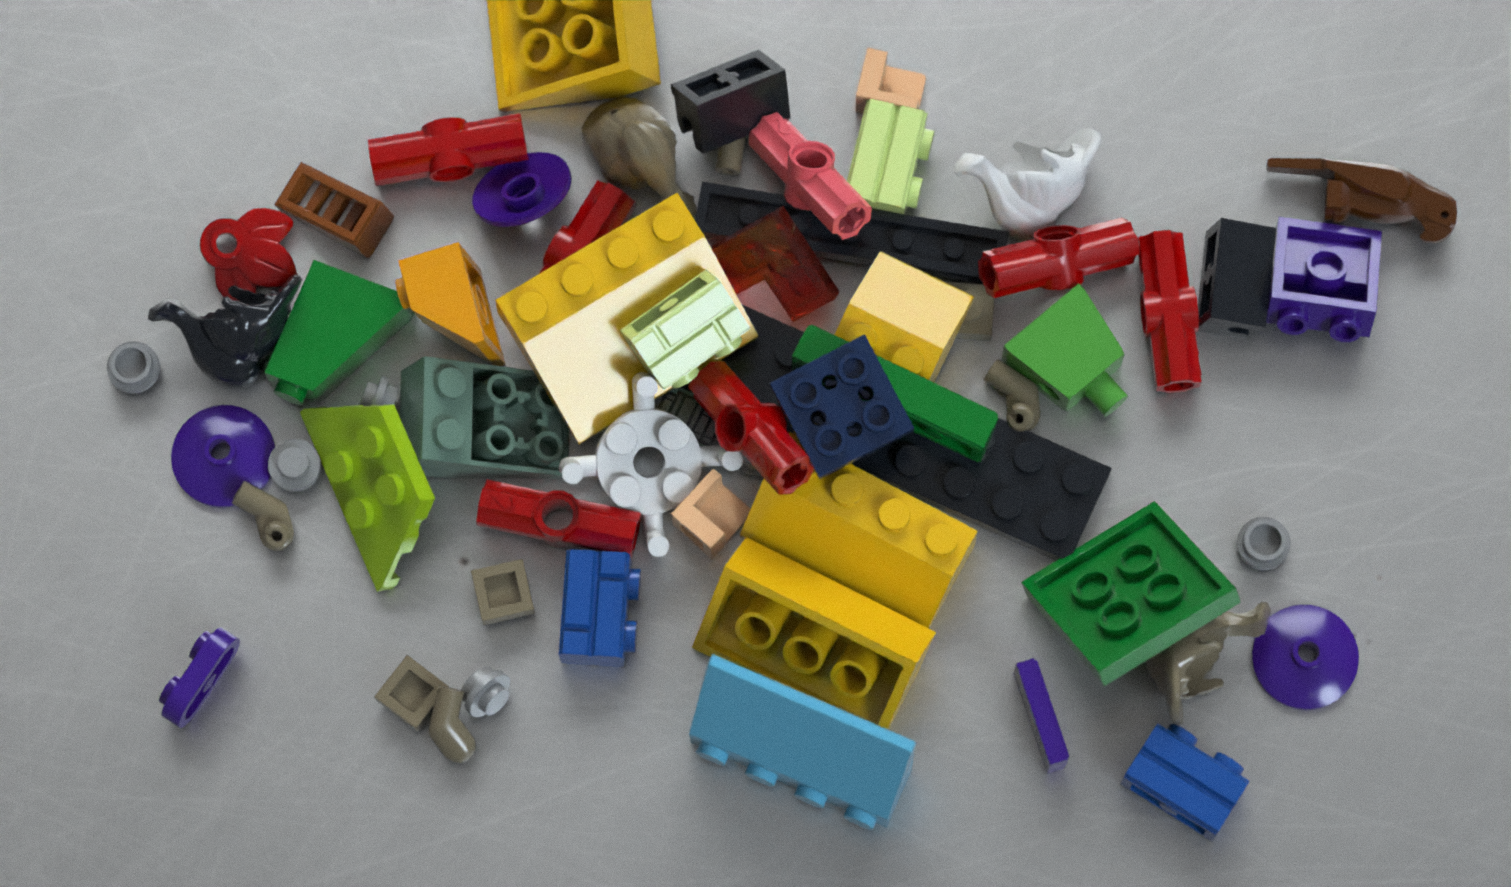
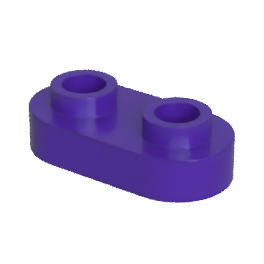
[159,627,240,728]

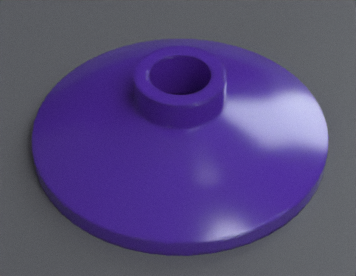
[472,152,572,227]
[171,405,275,508]
[1252,605,1359,710]

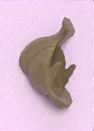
[582,97,697,217]
[1146,601,1271,725]

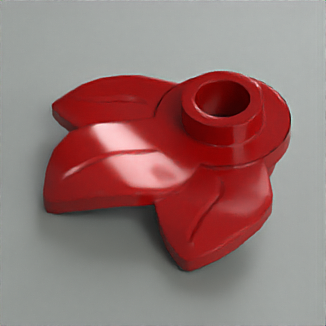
[199,208,297,302]

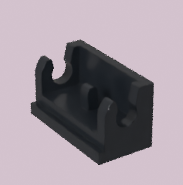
[670,49,791,154]
[1198,218,1276,337]

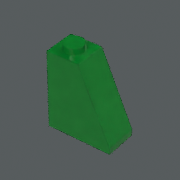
[264,260,414,405]

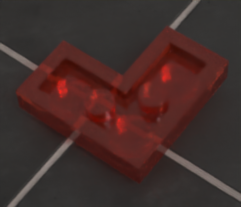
[710,206,840,322]

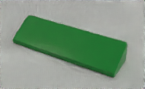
[792,325,998,462]

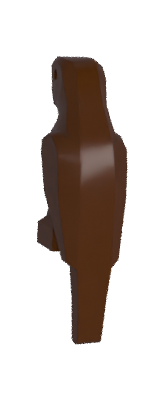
[1266,158,1457,244]

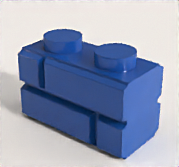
[558,549,641,667]
[1120,723,1250,842]

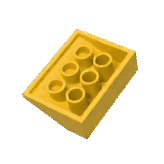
[487,0,661,112]
[495,193,758,445]

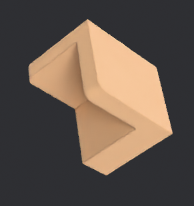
[855,47,926,114]
[671,468,751,559]

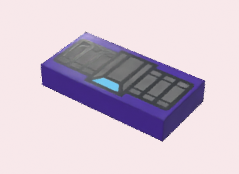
[1013,658,1070,774]

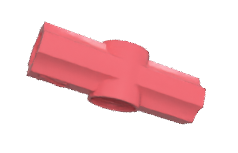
[749,112,872,240]

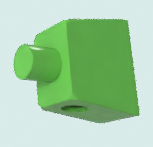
[1001,284,1128,417]

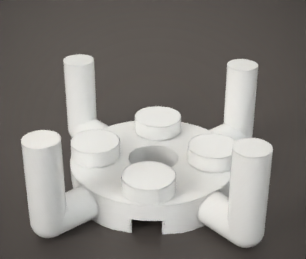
[559,372,743,557]

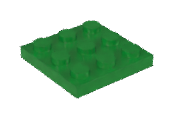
[1021,501,1241,686]

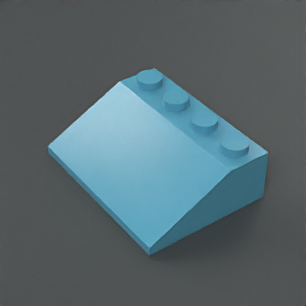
[689,654,916,830]

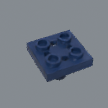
[770,334,914,480]

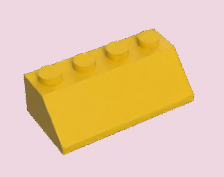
[740,432,978,628]
[692,537,936,730]

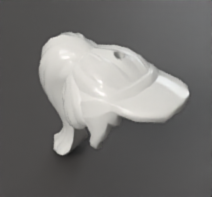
[954,128,1102,240]

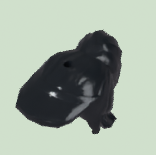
[147,275,303,387]

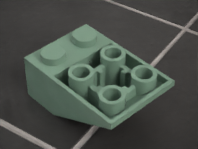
[400,356,569,478]

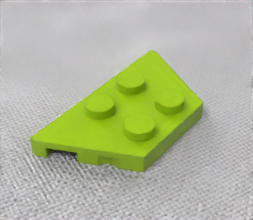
[300,404,435,592]

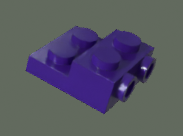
[1266,216,1382,342]

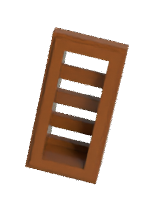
[274,162,394,258]

